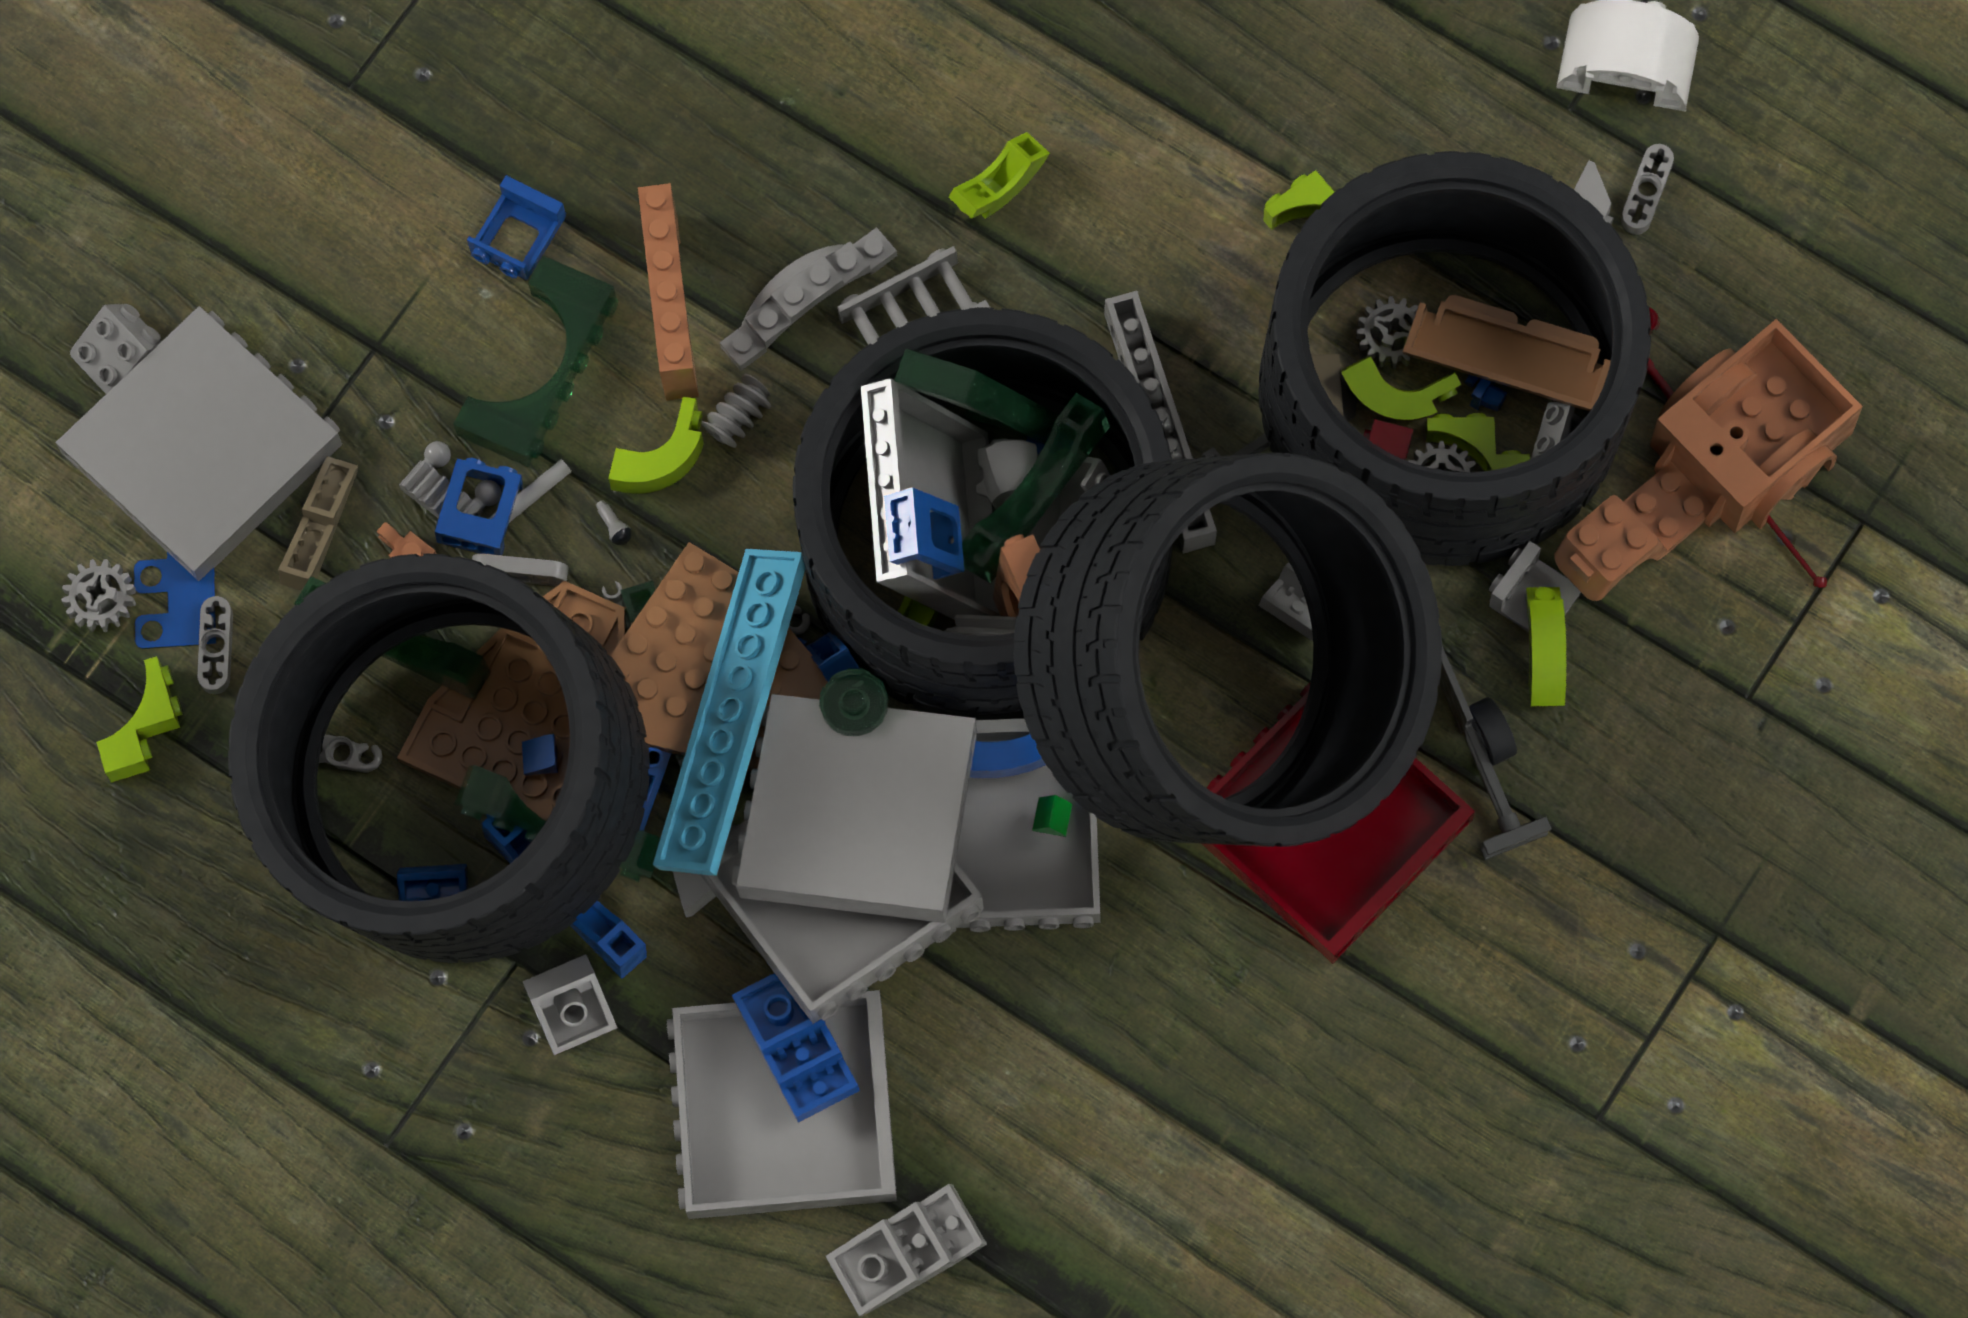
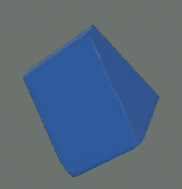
[522,734,558,776]

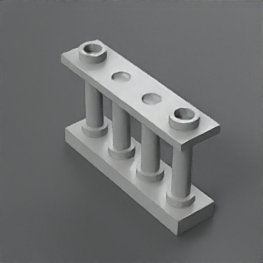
[837,246,990,345]

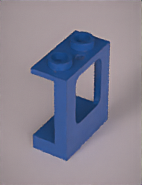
[467,175,566,281]
[435,458,523,555]
[884,487,965,580]

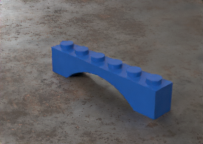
[481,801,647,979]

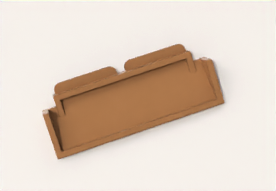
[1403,295,1611,412]

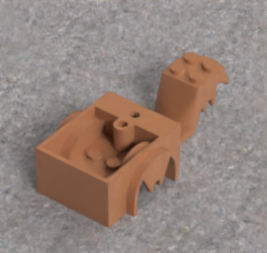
[1554,319,1863,601]

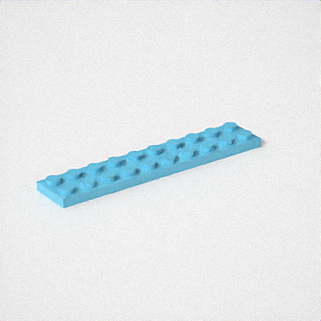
[653,549,806,876]

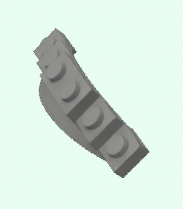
[720,227,897,371]

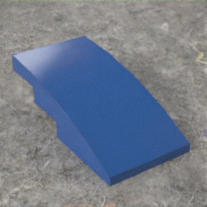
[732,973,860,1123]

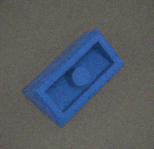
[397,864,468,901]

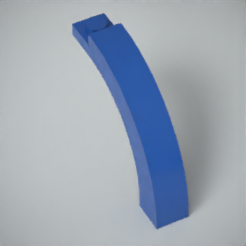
[970,734,1046,778]

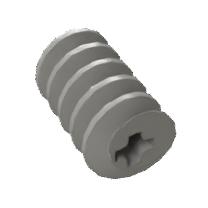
[701,373,772,448]

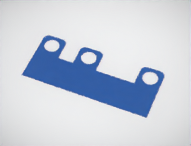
[134,552,216,648]

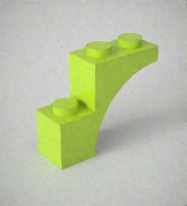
[1263,170,1334,230]
[1425,413,1530,471]
[96,656,183,783]

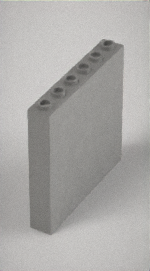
[55,306,342,581]
[861,378,1000,620]
[732,694,977,923]
[953,719,1101,932]
[700,821,984,1024]
[667,990,897,1219]

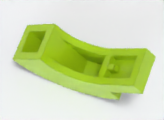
[949,132,1050,219]

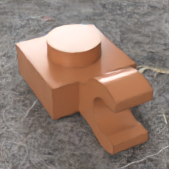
[376,522,436,559]

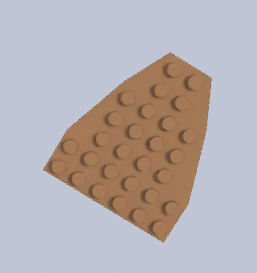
[610,542,829,771]
[397,581,626,827]

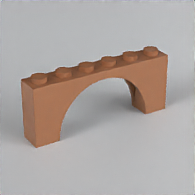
[638,183,699,401]
[993,534,1040,617]

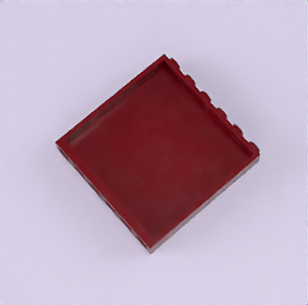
[1201,682,1475,964]

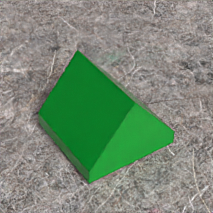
[1032,795,1072,837]

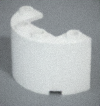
[1556,0,1699,112]

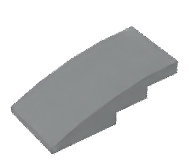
[826,1184,987,1317]

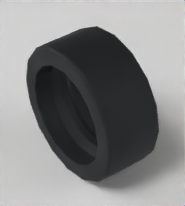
[1468,697,1517,766]

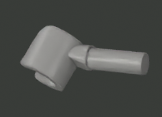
[602,581,632,630]

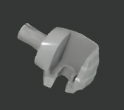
[976,438,1042,535]

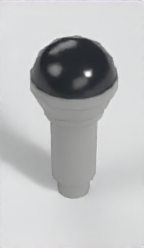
[596,500,632,545]

